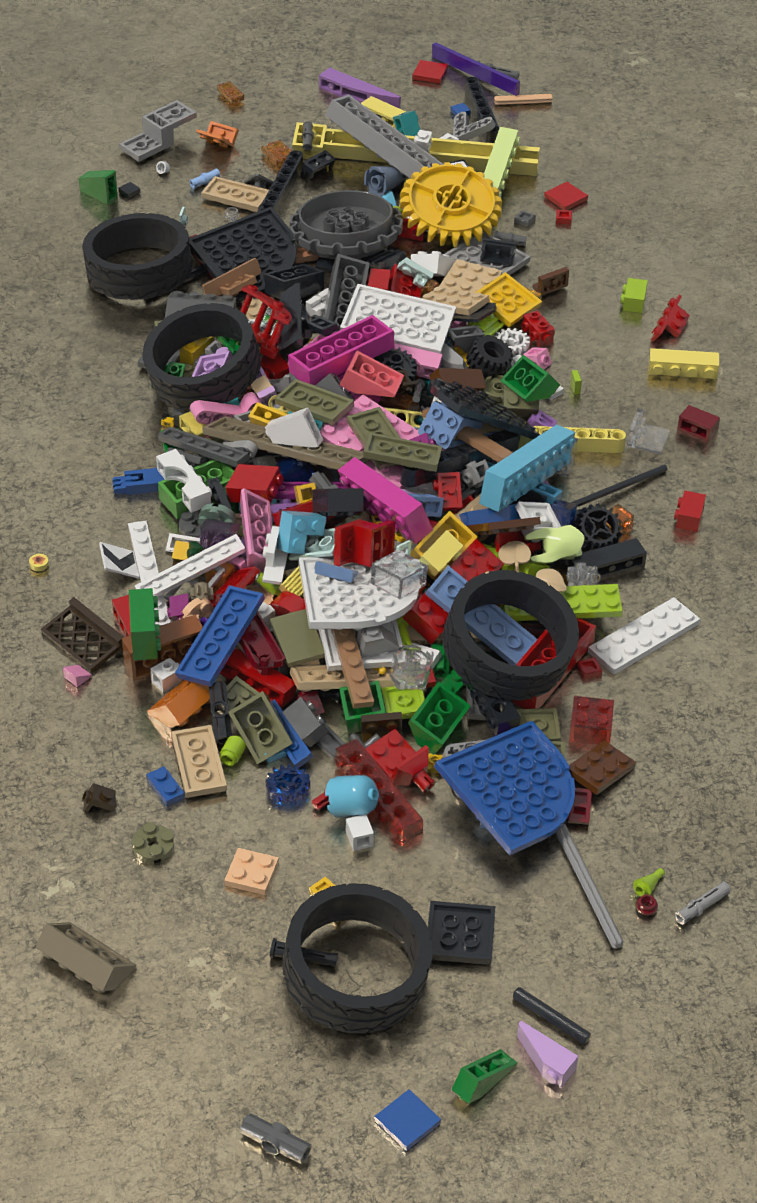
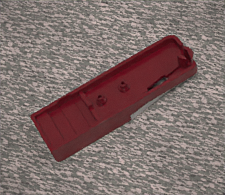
[215,593,285,675]

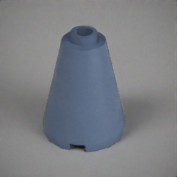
[364,166,407,197]

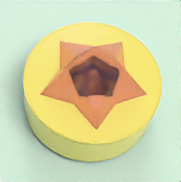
[29,554,49,572]

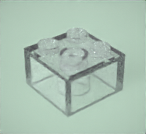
[370,550,428,599]

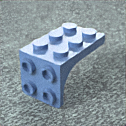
[418,401,484,449]

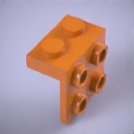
[196,121,239,148]

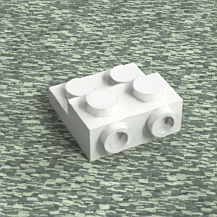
[515,502,561,542]

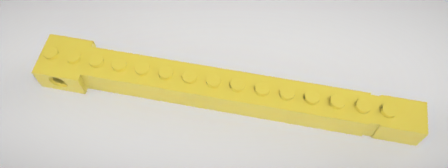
[292,122,540,176]

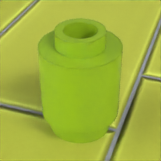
[220,736,246,766]

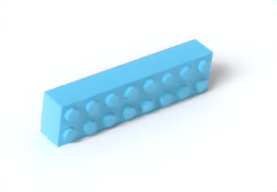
[479,424,575,512]

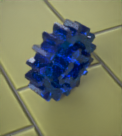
[265,764,311,804]

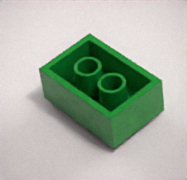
[129,588,161,660]

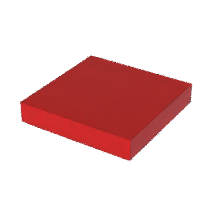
[412,60,448,84]
[544,182,588,210]

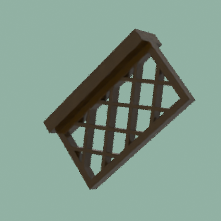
[40,597,124,673]

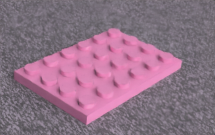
[320,395,446,490]

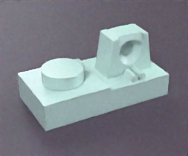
[397,257,434,288]

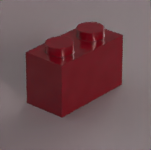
[677,405,720,442]

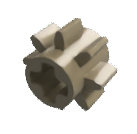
[190,582,214,601]

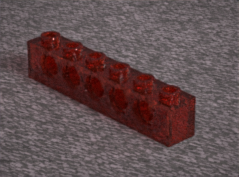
[334,738,423,843]

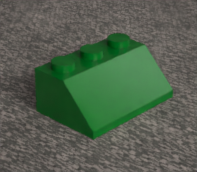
[500,355,560,402]
[408,681,471,755]

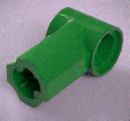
[432,643,450,680]

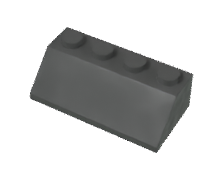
[165,291,237,318]

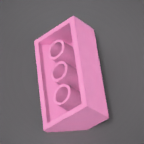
[240,488,272,574]

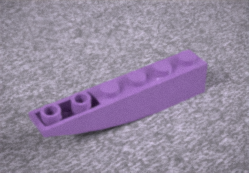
[319,67,401,109]

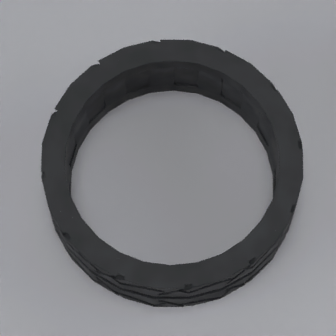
[82,213,193,300]
[142,303,262,410]
[442,570,579,701]
[283,883,433,1033]

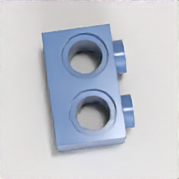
[407,493,444,517]

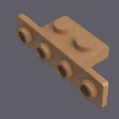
[202,258,261,297]

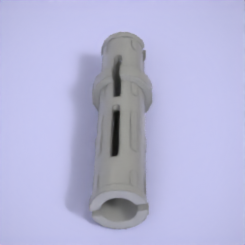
[675,881,731,925]

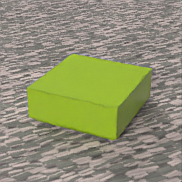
[570,370,582,395]

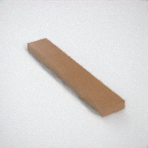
[422,408,513,462]

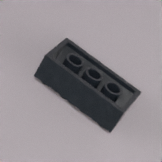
[279,283,303,360]

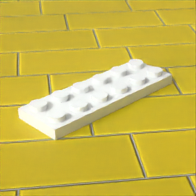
[588,597,700,675]

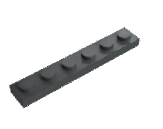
[158,427,250,467]

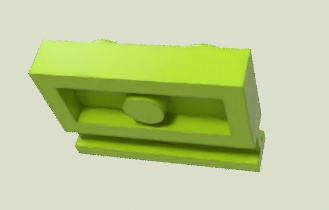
[468,314,504,336]

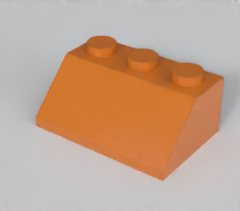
[147,680,210,728]

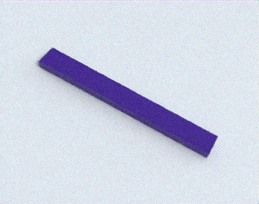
[432,42,520,96]

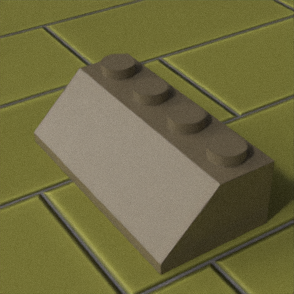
[36,922,137,992]

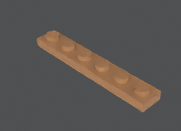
[331,629,374,709]

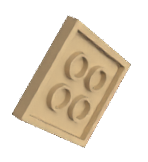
[440,259,503,293]

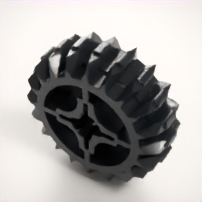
[573,503,623,551]

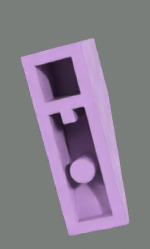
[517,1021,578,1088]

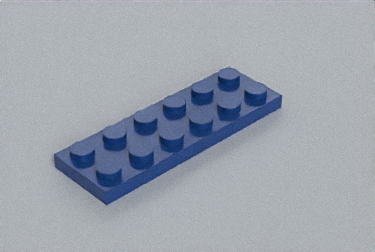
[175,585,265,687]

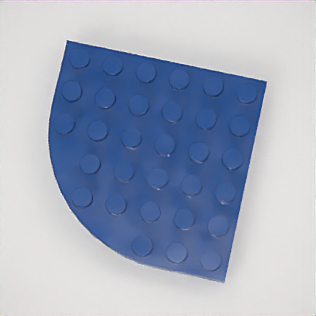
[434,721,575,855]

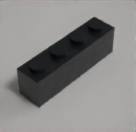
[568,538,647,585]

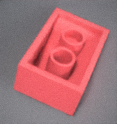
[340,351,404,397]

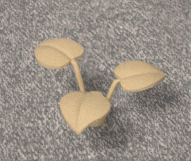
[485,541,567,593]

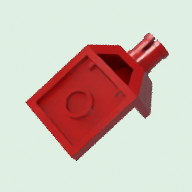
[363,729,436,793]

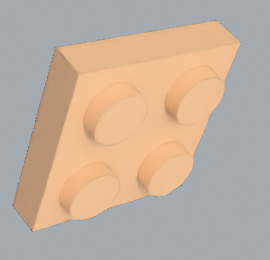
[224,848,279,895]

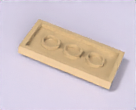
[201,176,269,212]
[421,286,490,315]
[171,725,227,798]

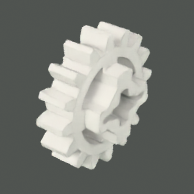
[496,328,530,357]

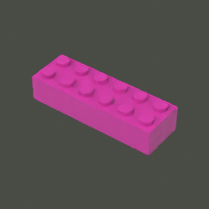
[288,315,395,386]
[338,457,433,544]

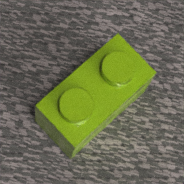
[620,278,648,313]

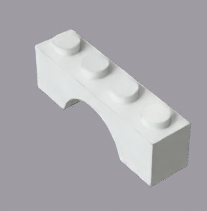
[156,449,212,513]

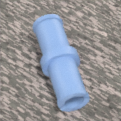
[189,168,221,189]

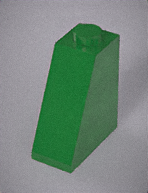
[78,170,118,204]

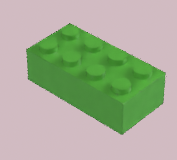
[158,459,234,519]

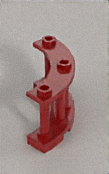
[241,284,292,359]

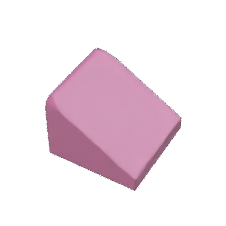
[63,665,92,687]

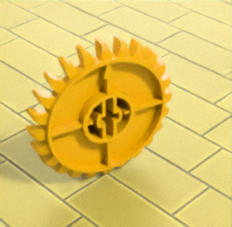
[399,162,502,247]

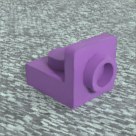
[527,410,557,427]

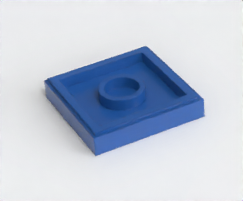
[374,1089,441,1151]

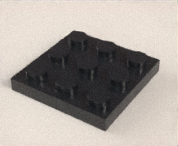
[428,901,496,965]

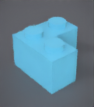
[277,511,326,554]

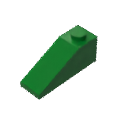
[451,1049,518,1104]

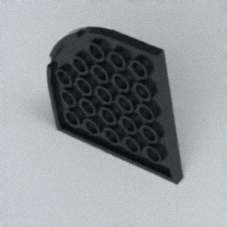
[189,207,296,304]
[428,378,540,439]

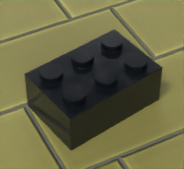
[264,264,325,299]

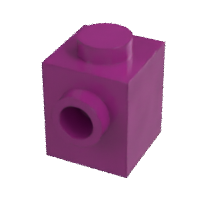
[167,593,191,621]

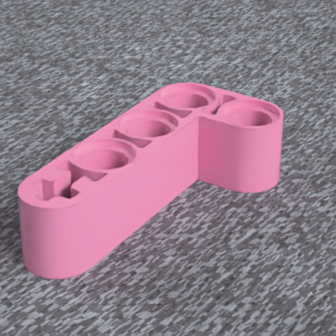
[190,392,262,425]

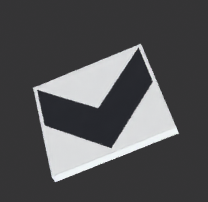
[99,542,139,579]

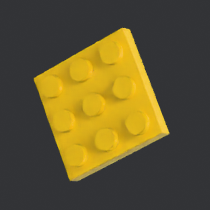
[475,272,542,327]

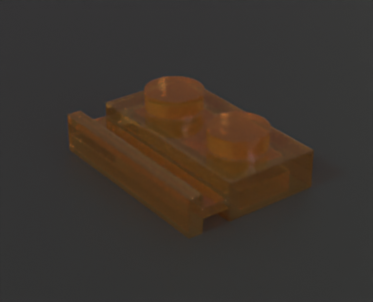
[261,140,292,166]

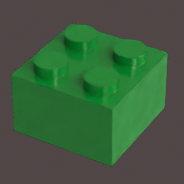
[339,680,386,734]

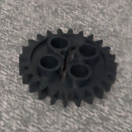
[373,347,417,381]

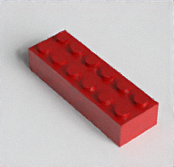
[403,539,504,644]
[511,618,596,709]

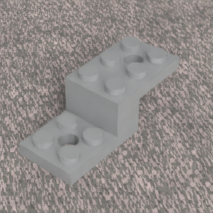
[119,100,197,162]

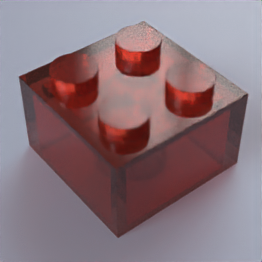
[569,696,614,745]

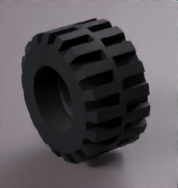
[466,335,513,379]

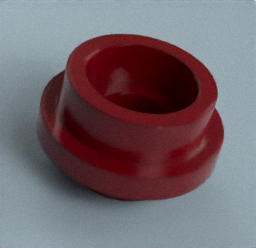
[636,895,658,916]

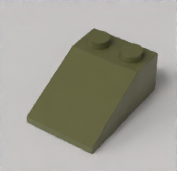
[228,691,293,765]

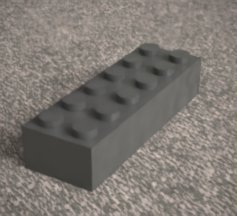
[323,254,369,332]

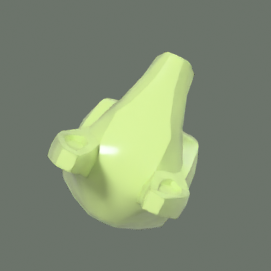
[525,525,584,564]

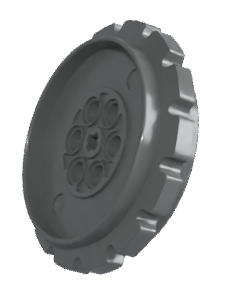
[289,190,403,259]

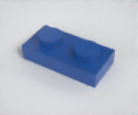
[146,766,185,806]

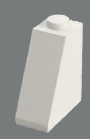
[265,407,323,448]

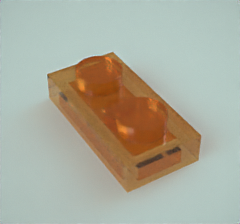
[217,81,244,104]

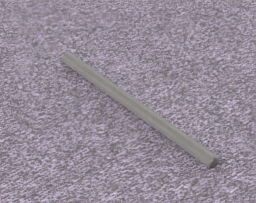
[555,823,624,949]

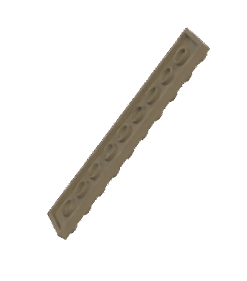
[202,416,370,470]

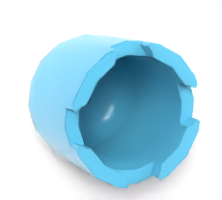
[325,775,379,818]

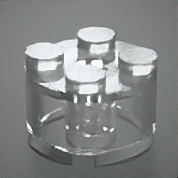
[389,645,433,690]

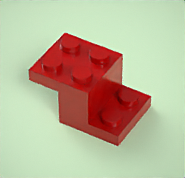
[333,519,396,567]

